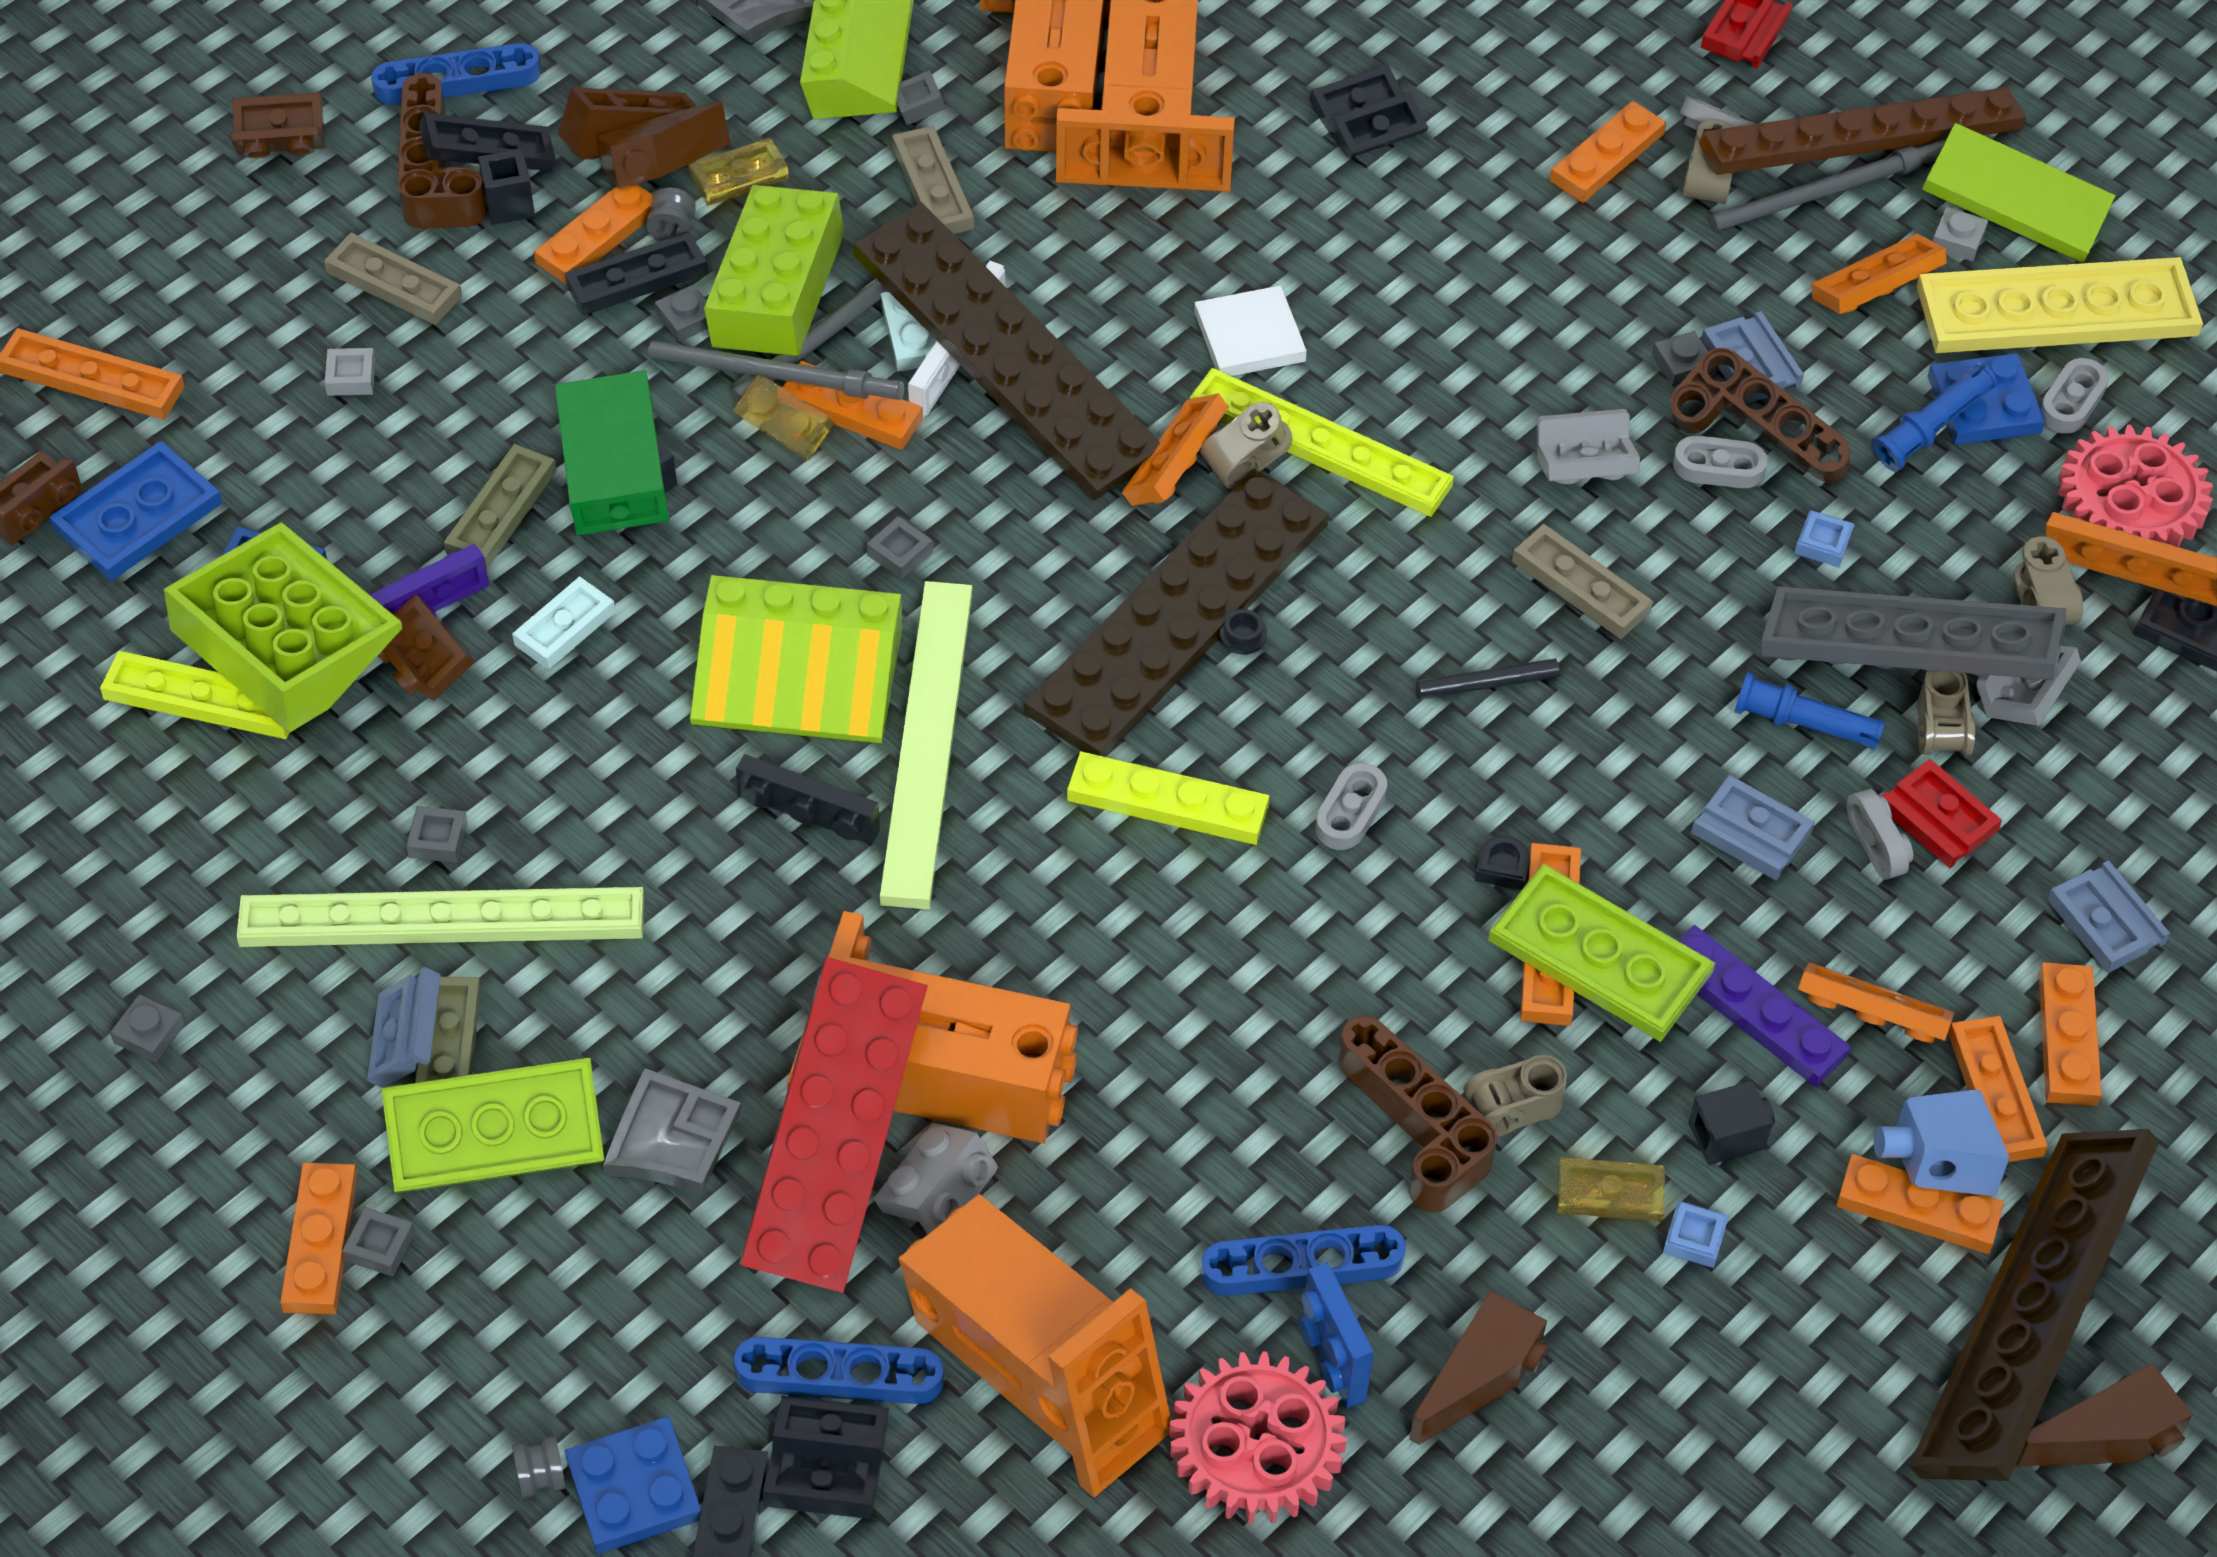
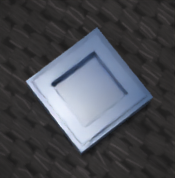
[1794,510,1855,568]
[1663,1200,1729,1268]

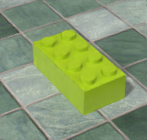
[704,185,845,356]

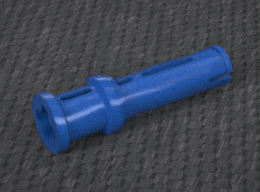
[1871,362,1998,472]
[1734,671,1885,751]

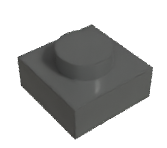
[897,70,946,125]
[655,284,708,343]
[1652,331,1714,387]
[866,516,933,580]
[406,806,468,863]
[110,994,185,1063]
[342,1207,416,1277]

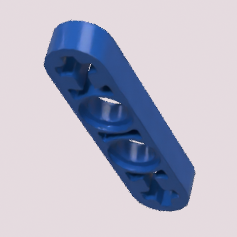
[371,43,541,105]
[1201,1225,1406,1296]
[734,1337,944,1404]

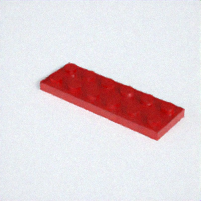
[739,957,928,1293]

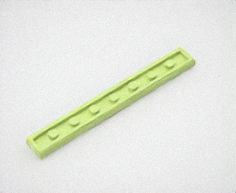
[880,581,972,910]
[237,887,644,947]

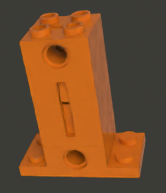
[980,0,1111,152]
[1056,0,1235,192]
[787,911,1078,1144]
[899,1194,1171,1498]

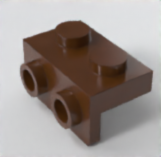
[231,93,325,159]
[0,451,83,546]
[378,593,475,701]

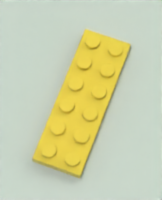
[1916,257,2203,353]

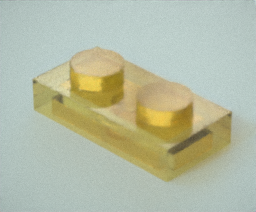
[689,138,789,206]
[733,373,835,461]
[1557,1157,1665,1222]

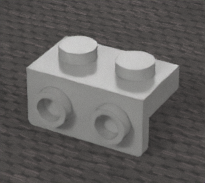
[1537,409,1640,484]
[1977,645,2081,726]
[873,1123,998,1234]

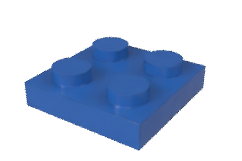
[1928,353,2045,445]
[1298,1262,1374,1409]
[564,1416,701,1554]

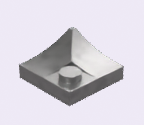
[698,0,814,44]
[603,1068,741,1195]

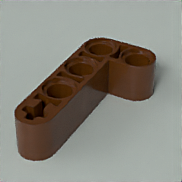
[397,73,487,228]
[1670,347,1850,483]
[1338,1016,1497,1213]

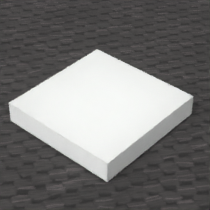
[1194,285,1307,376]

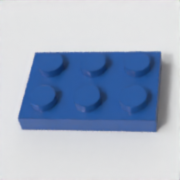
[49,441,223,581]

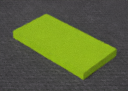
[1922,123,2116,263]
[1488,863,1715,1042]
[381,1058,605,1193]

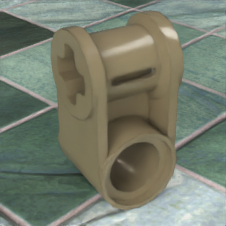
[1682,119,1732,204]
[1200,402,1293,490]
[2012,536,2083,625]
[1916,671,1975,756]
[1463,1055,1567,1137]

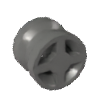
[646,187,696,241]
[512,1435,566,1498]

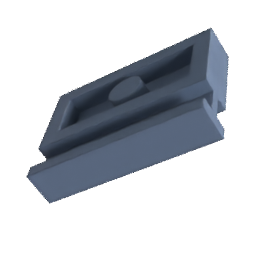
[1701,311,1804,404]
[1691,775,1815,881]
[2047,860,2170,973]
[367,966,441,1088]

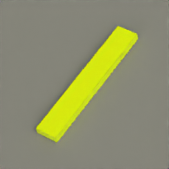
[1190,368,1454,517]

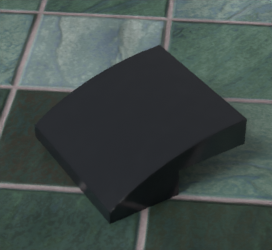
[1309,64,1429,158]
[763,1396,889,1519]

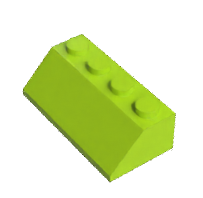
[800,0,914,119]

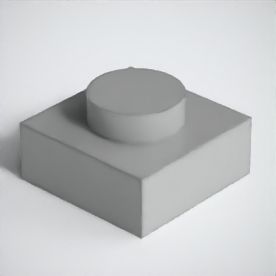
[1933,207,1988,262]
[324,348,376,396]

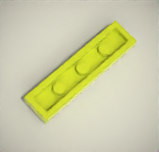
[100,651,289,739]
[1067,751,1269,845]

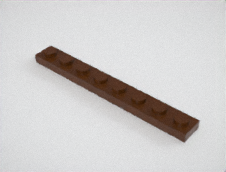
[1699,87,2026,175]

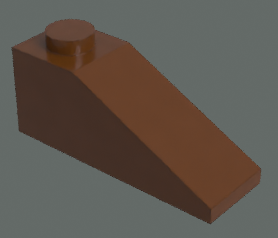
[558,87,697,160]
[596,100,730,189]
[1410,1291,1549,1445]
[2016,1363,2193,1467]

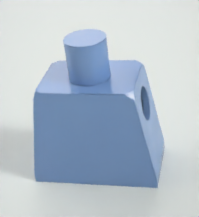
[1874,1090,2010,1196]

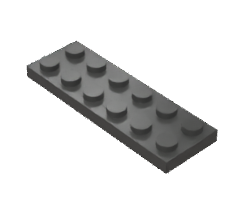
[1761,586,2066,680]

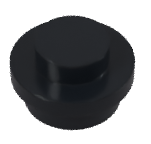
[1219,609,1267,655]

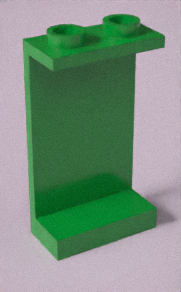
[555,370,670,536]

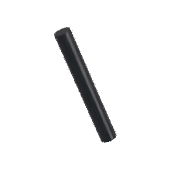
[1416,658,1560,700]

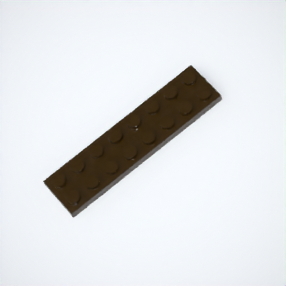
[852,203,1164,501]
[1024,469,1329,757]
[1909,1129,2159,1481]

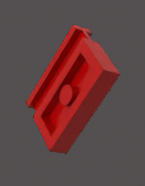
[1701,0,1793,69]
[1881,759,2002,869]

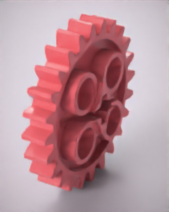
[2058,425,2213,548]
[1169,1352,1347,1524]

